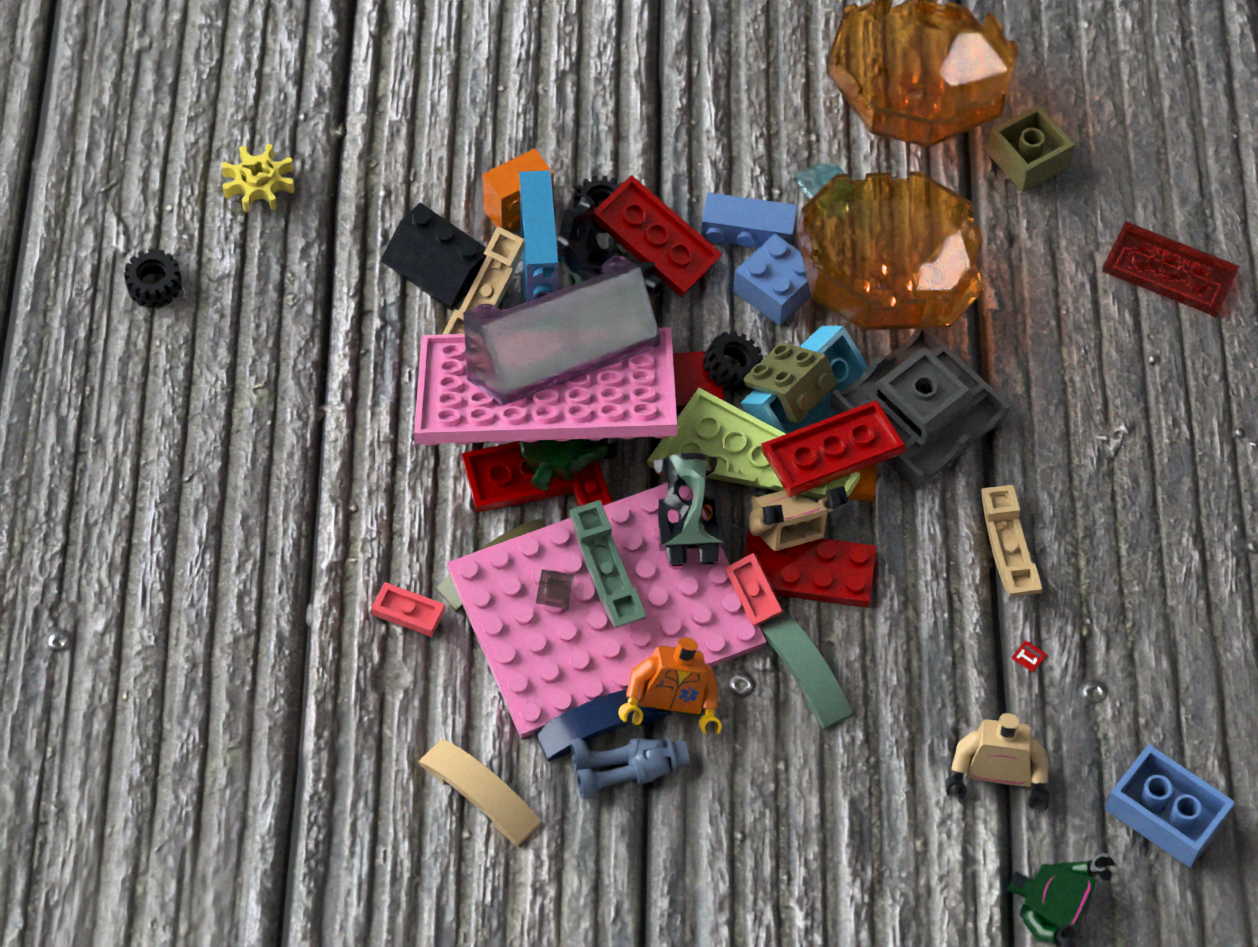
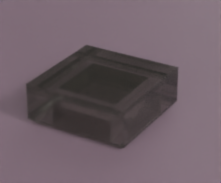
[536,569,574,609]

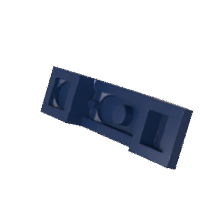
[535,689,672,761]

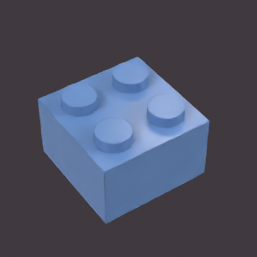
[733,234,822,326]

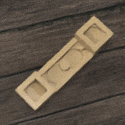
[442,226,524,335]
[981,485,1043,597]
[419,739,541,847]

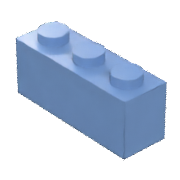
[701,192,798,248]

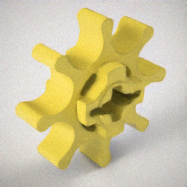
[221,144,295,212]

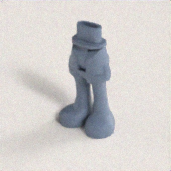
[571,738,690,799]

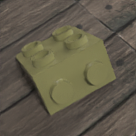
[743,343,838,423]

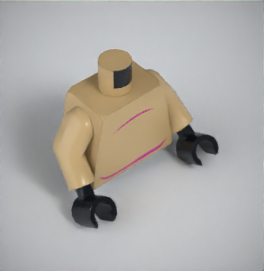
[748,486,848,551]
[944,713,1050,810]

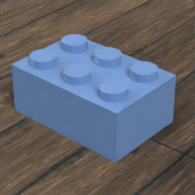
[1105,744,1235,868]

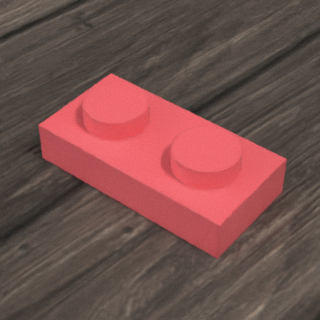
[725,553,784,626]
[371,582,445,637]

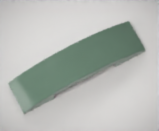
[569,500,647,629]
[759,610,853,730]

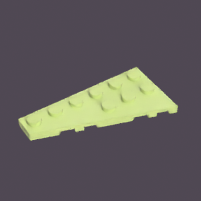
[647,388,861,499]

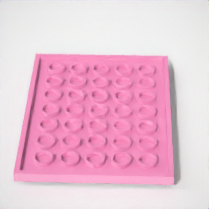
[414,328,677,446]
[447,483,766,739]

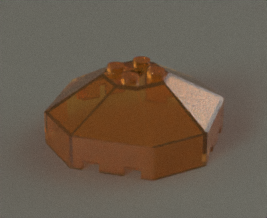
[828,0,1019,148]
[796,171,984,331]

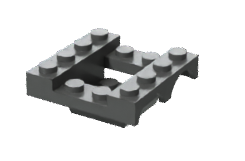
[829,323,1011,489]

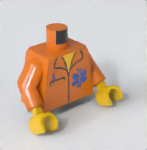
[618,637,722,735]

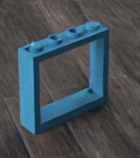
[519,170,559,332]

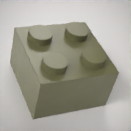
[986,105,1075,192]

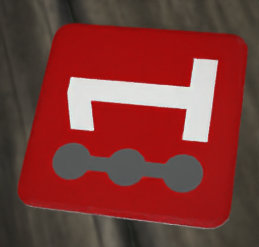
[1012,641,1047,672]

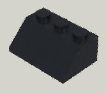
[381,202,487,310]

